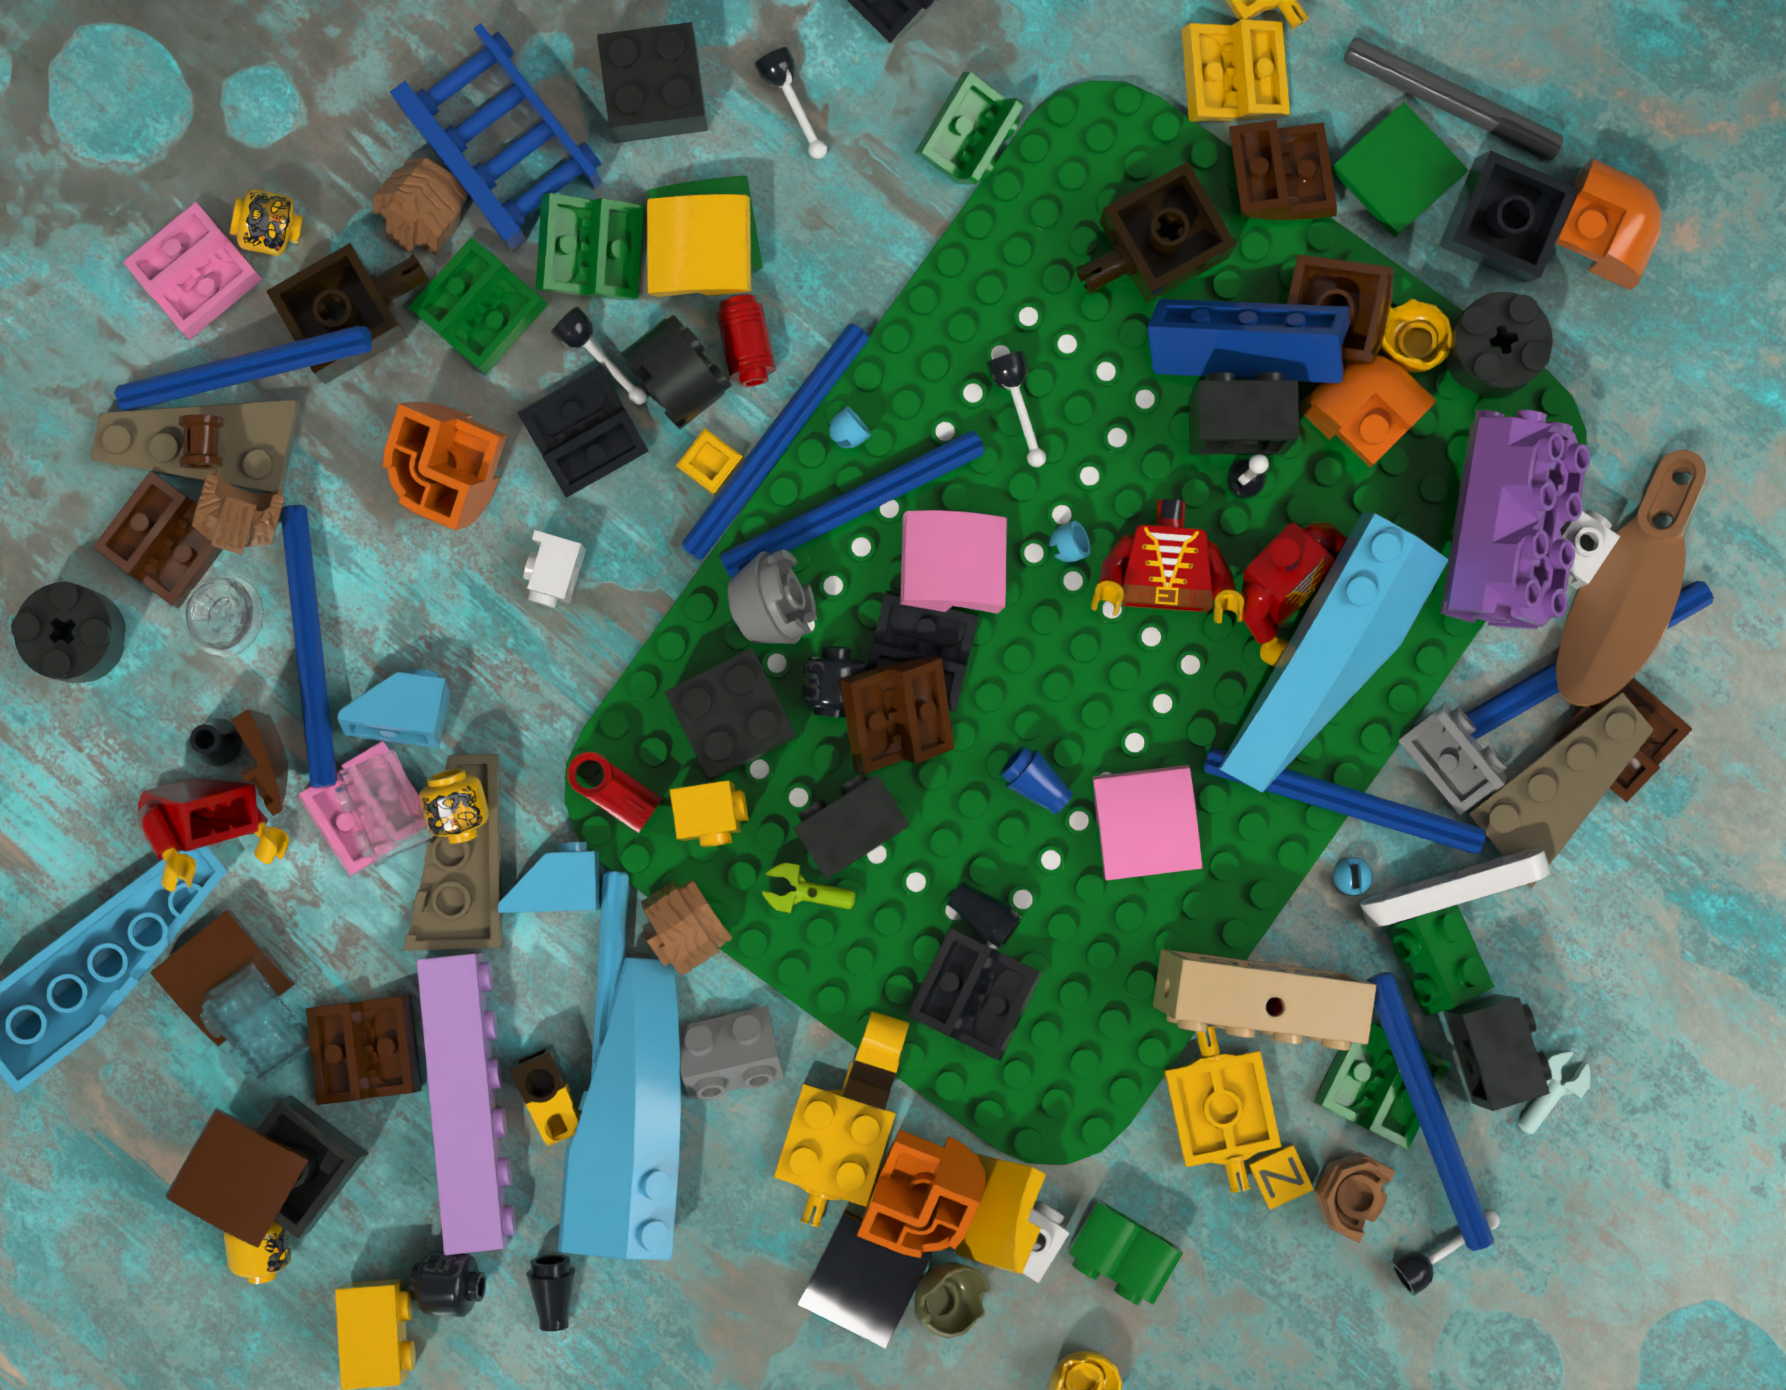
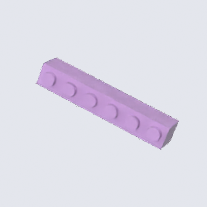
[417,953,516,1255]

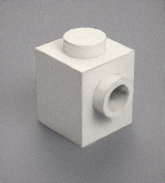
[1560,510,1620,589]
[1023,1200,1070,1283]

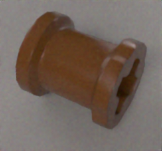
[179,414,223,469]

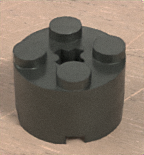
[1445,292,1553,398]
[620,314,732,430]
[11,581,126,683]

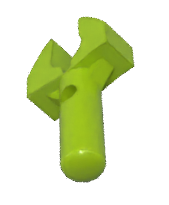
[762,863,856,913]

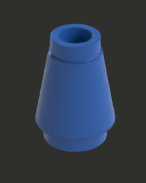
[999,745,1073,815]

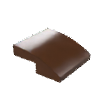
[1229,120,1337,220]
[92,471,223,609]
[840,657,954,774]
[1553,677,1693,803]
[150,910,295,1046]
[306,995,422,1105]
[165,1107,308,1248]

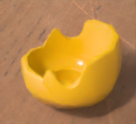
[1381,299,1452,373]
[1048,1351,1123,1390]

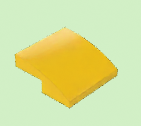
[1181,19,1290,122]
[647,194,751,297]
[955,1153,1046,1275]

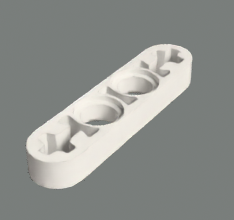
[1360,848,1551,928]

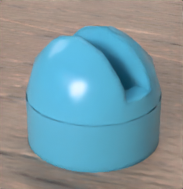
[829,406,871,449]
[1049,521,1091,562]
[1332,857,1373,896]

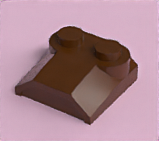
[1287,254,1394,364]

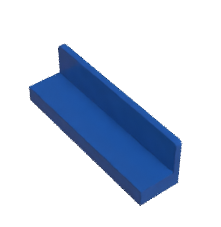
[1147,299,1350,383]

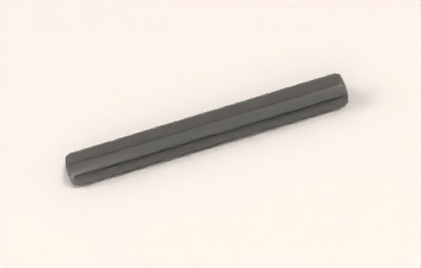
[1343,37,1564,160]

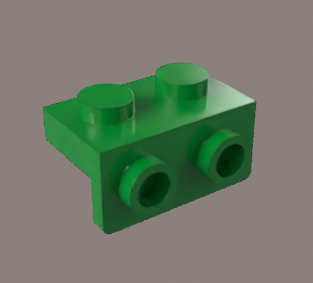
[914,71,1024,185]
[1386,904,1495,1016]

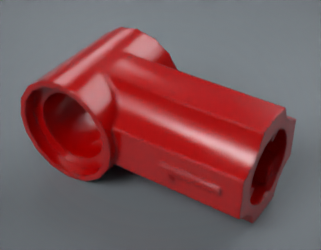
[568,752,663,833]

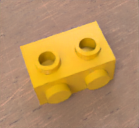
[670,780,749,847]
[335,1278,416,1390]

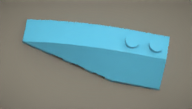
[1218,512,1448,792]
[0,846,227,1095]
[558,957,681,1260]

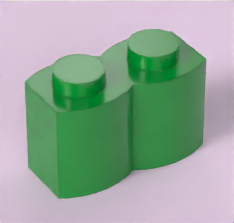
[1068,1199,1183,1306]

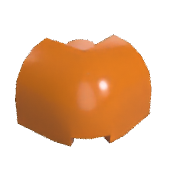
[1556,158,1662,290]
[1298,355,1437,467]
[382,402,507,530]
[857,1130,986,1258]

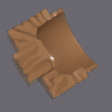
[373,158,468,255]
[192,470,285,555]
[641,879,732,976]
[1313,1152,1396,1243]

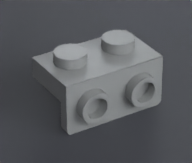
[1398,703,1507,815]
[679,1006,784,1100]

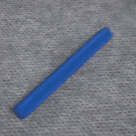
[681,323,869,560]
[114,326,373,410]
[720,431,985,577]
[281,505,337,788]
[1465,581,1714,739]
[1204,747,1486,854]
[1367,972,1494,1251]

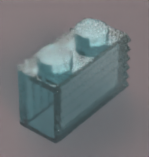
[200,962,309,1082]

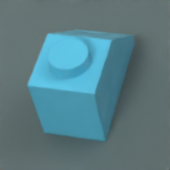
[337,669,450,749]
[498,842,601,913]

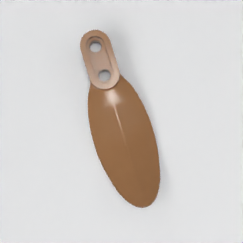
[1556,450,1707,707]

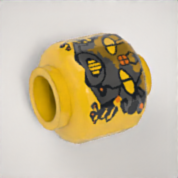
[230,189,303,256]
[419,768,489,844]
[224,1221,291,1284]

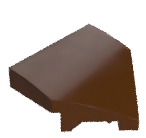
[231,709,288,816]

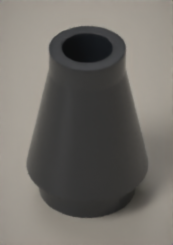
[190,718,242,766]
[947,881,1022,949]
[526,1254,575,1332]

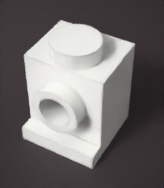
[523,530,586,608]

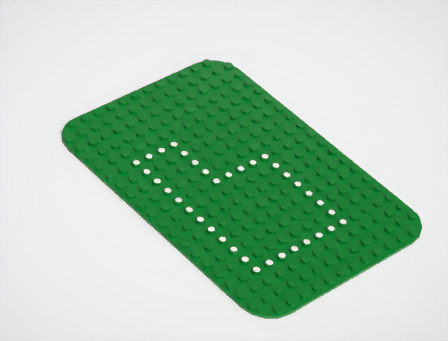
[564,80,1587,1165]

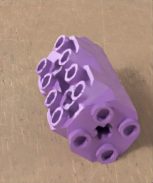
[1440,410,1590,630]

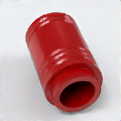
[716,294,776,387]

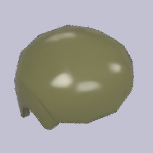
[914,1262,990,1339]

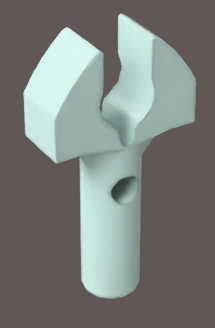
[1518,1051,1591,1135]

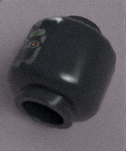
[802,646,867,717]
[409,1251,486,1317]

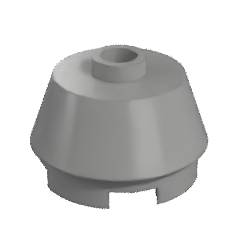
[728,550,817,644]

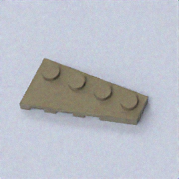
[90,400,300,495]
[1468,691,1654,889]
[403,754,503,951]

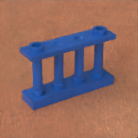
[390,23,602,251]

